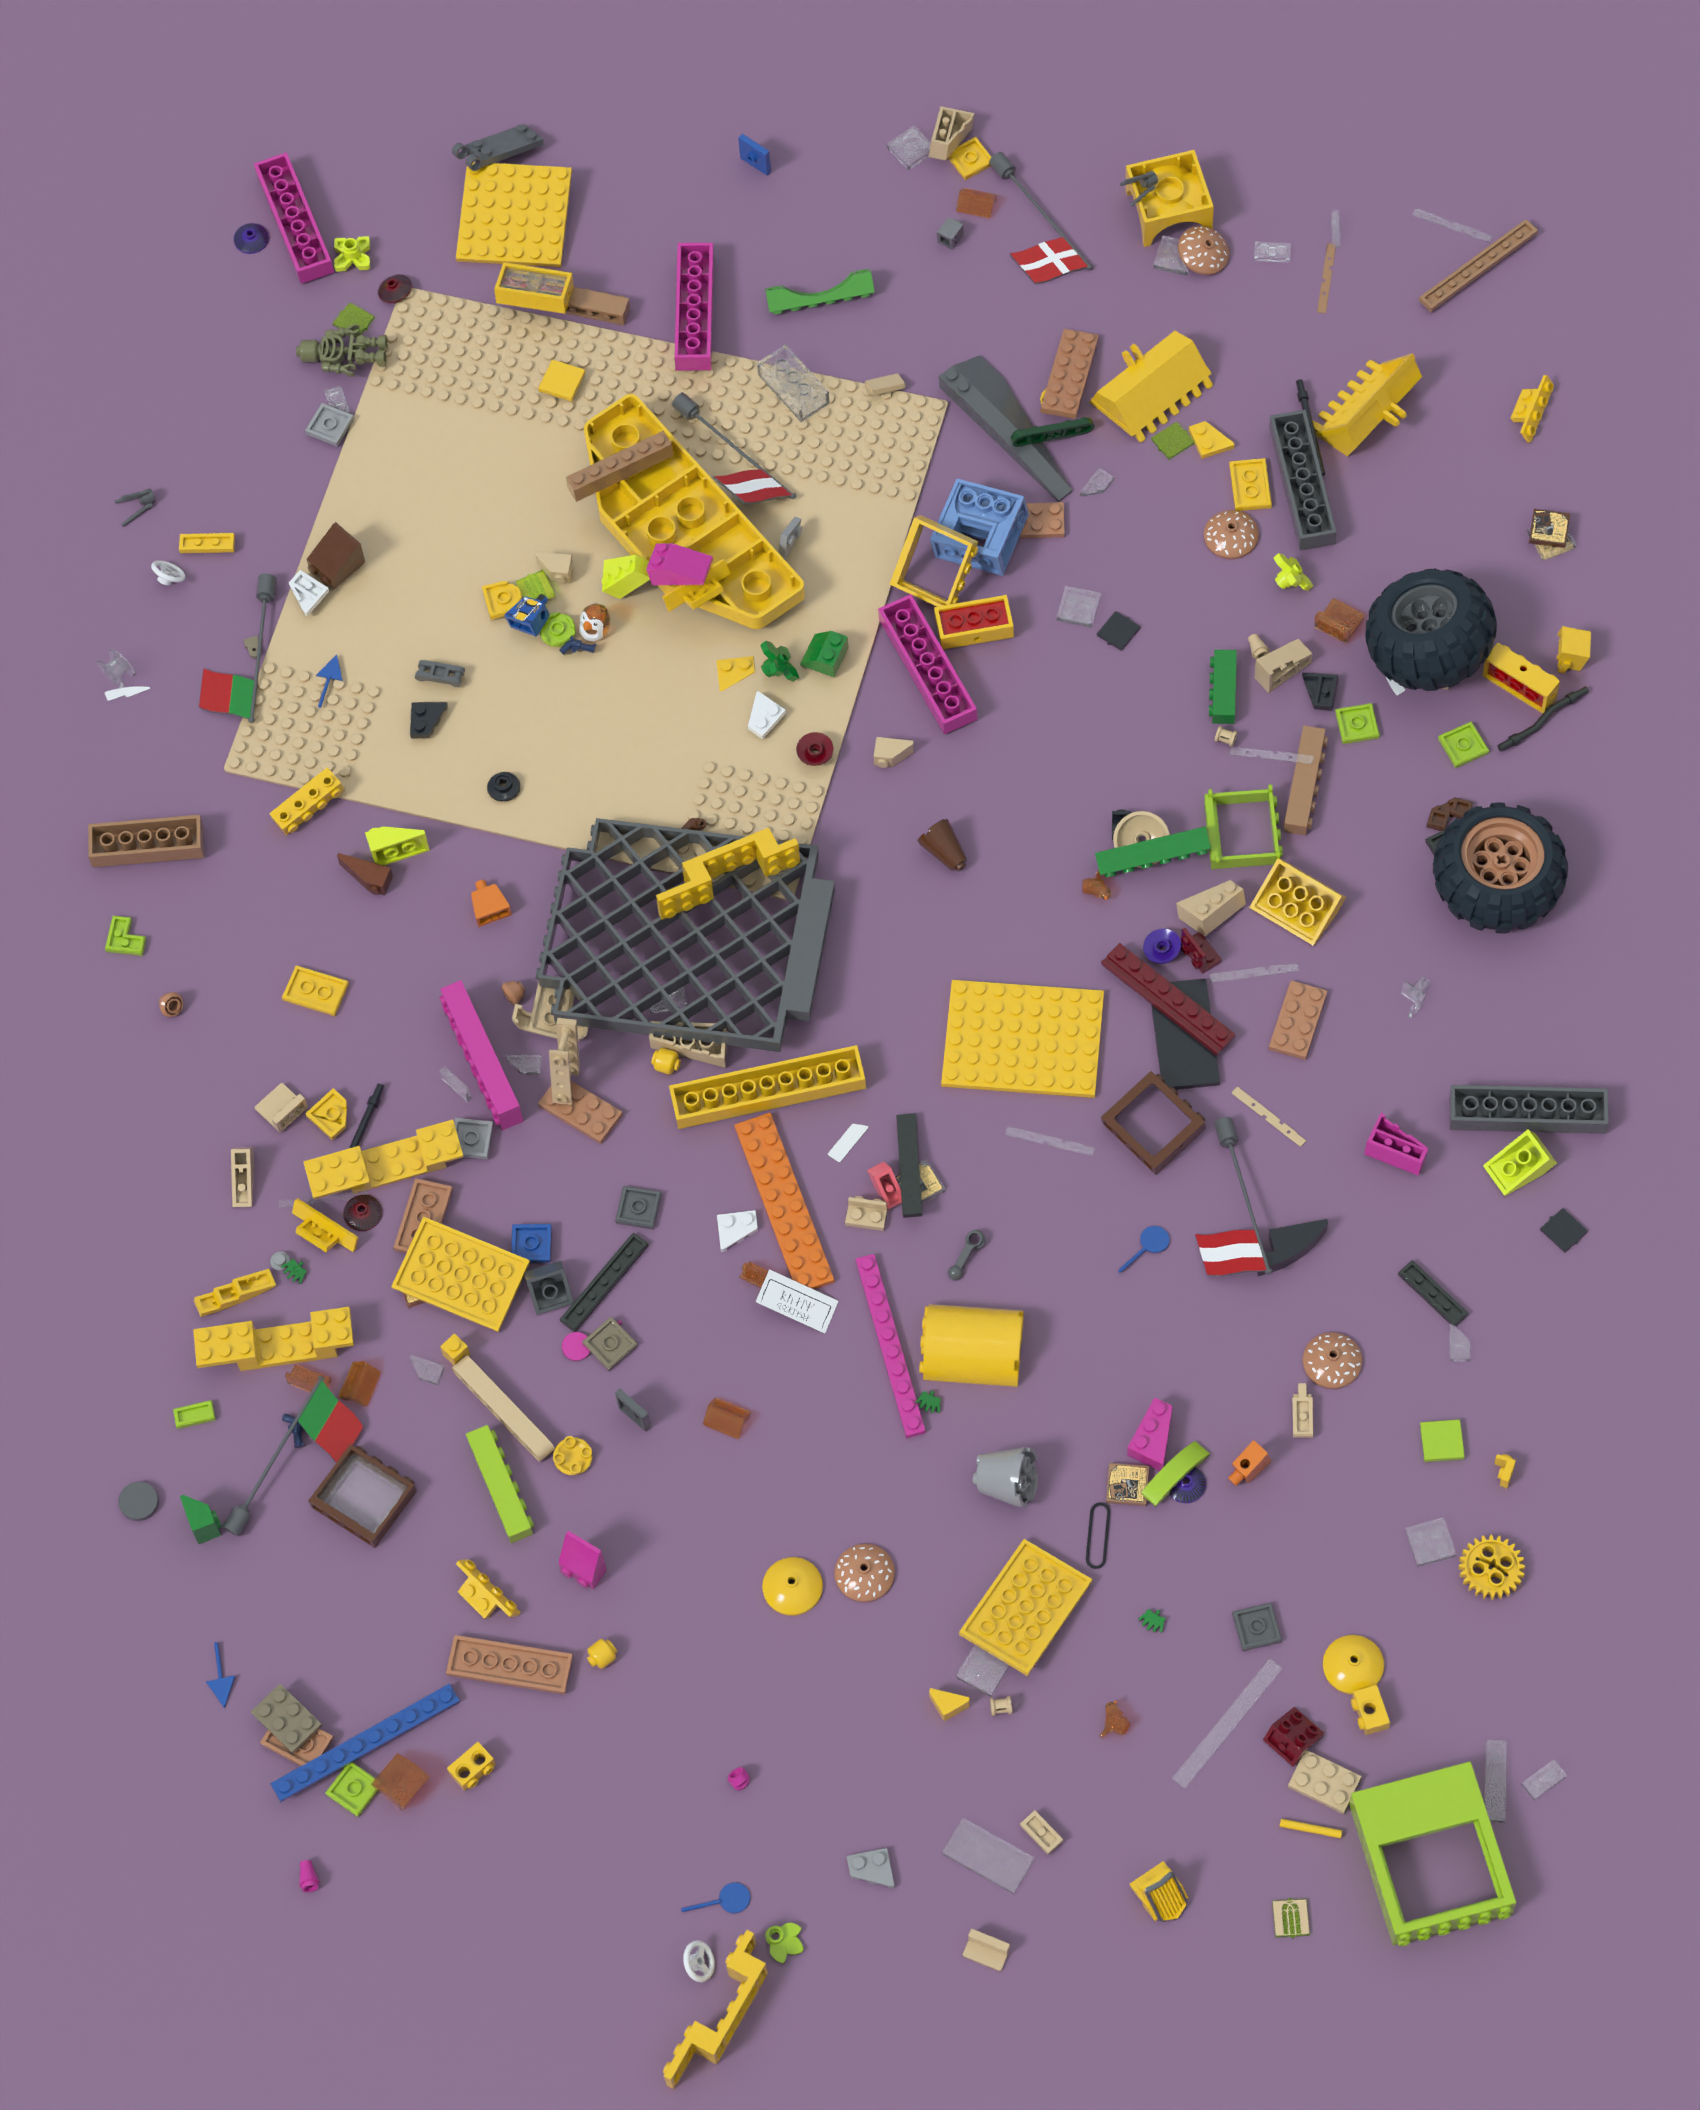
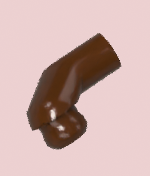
[681,818,707,830]

